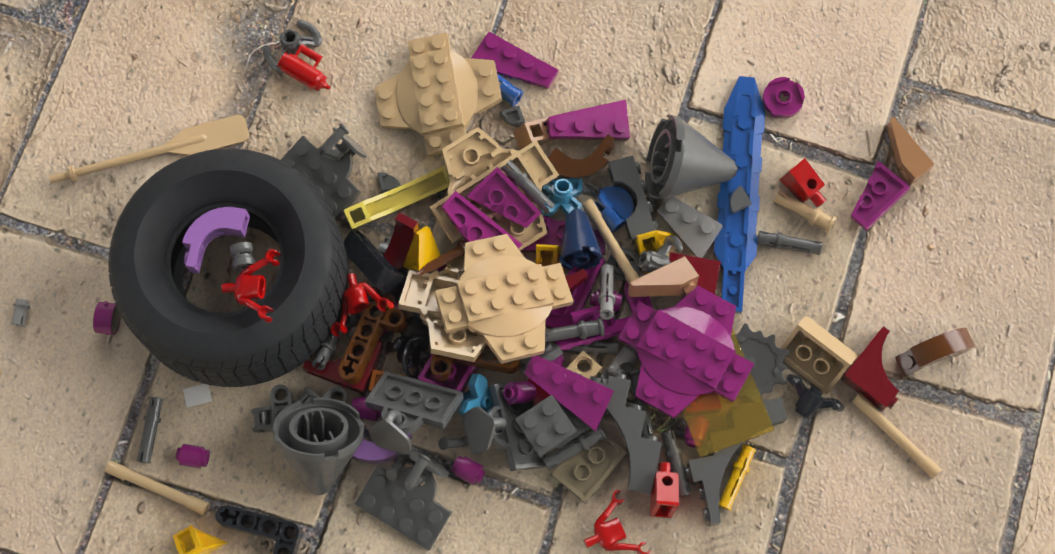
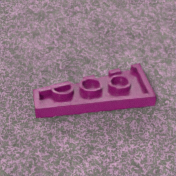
[524,355,614,431]

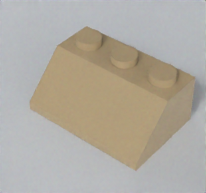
[781,316,858,394]

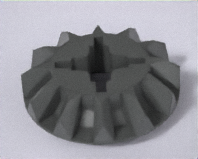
[607,248,641,281]

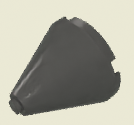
[645,114,737,200]
[273,398,364,495]

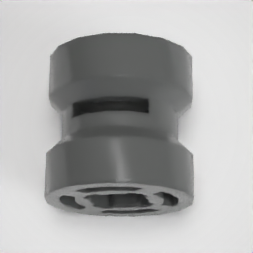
[229,242,255,271]

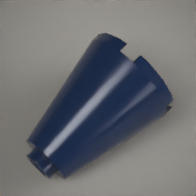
[559,209,602,270]

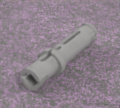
[598,264,616,320]

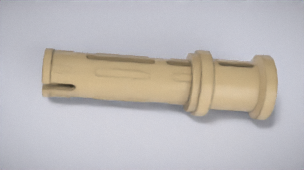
[774,190,837,234]

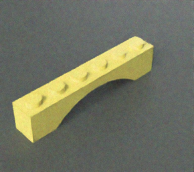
[343,165,450,229]

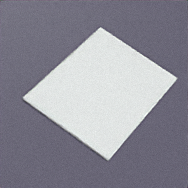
[183,384,212,408]

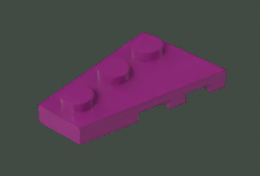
[851,161,910,231]
[466,167,542,228]

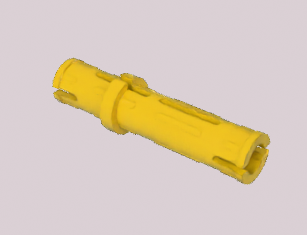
[719,445,756,511]

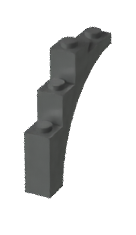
[575,372,662,495]
[684,398,787,527]

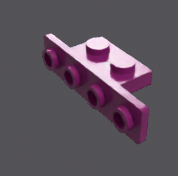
[553,305,630,350]

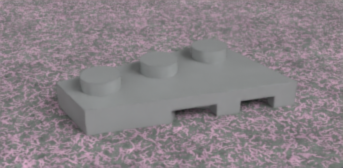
[658,196,723,258]

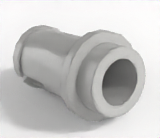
[11,299,31,327]

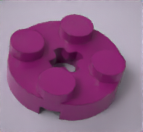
[762,77,805,118]

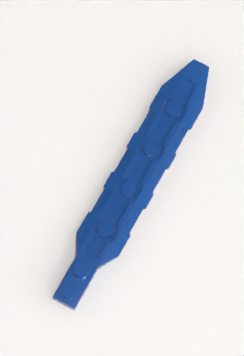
[714,76,765,314]

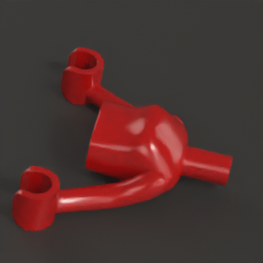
[221,249,281,323]
[330,273,394,337]
[583,490,650,554]

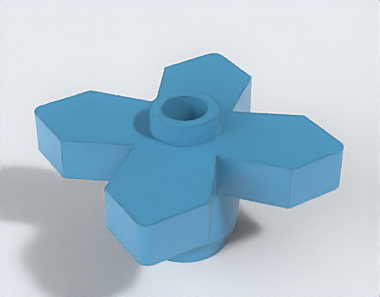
[541,178,583,217]
[459,373,494,417]

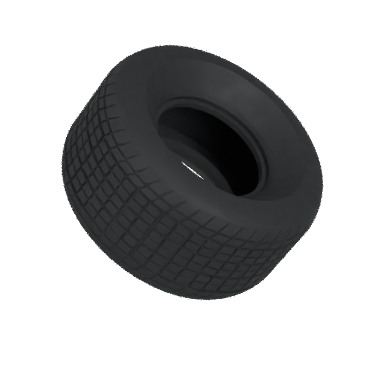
[108,148,349,387]

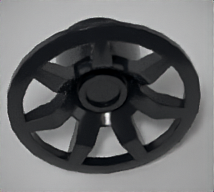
[397,333,432,380]

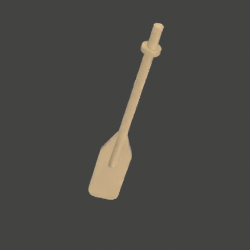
[49,115,249,184]

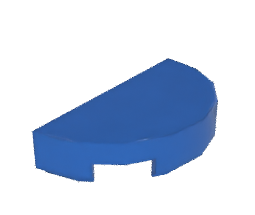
[599,186,634,220]

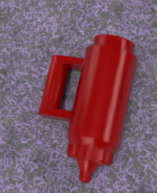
[277,44,330,91]

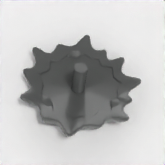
[731,323,789,403]

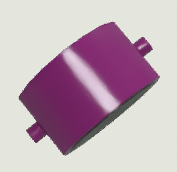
[93,301,121,335]

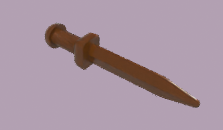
[416,240,467,276]

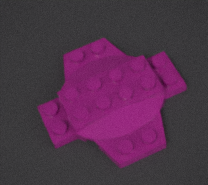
[618,286,754,419]

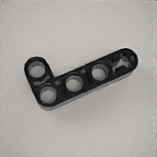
[343,229,408,297]
[215,505,302,554]

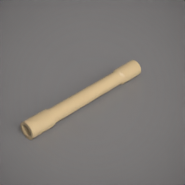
[582,199,640,285]
[852,393,942,479]
[105,461,210,515]

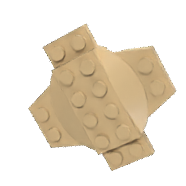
[374,32,502,157]
[429,127,559,251]
[435,234,573,364]
[399,255,487,362]

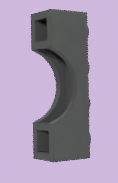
[608,156,659,245]

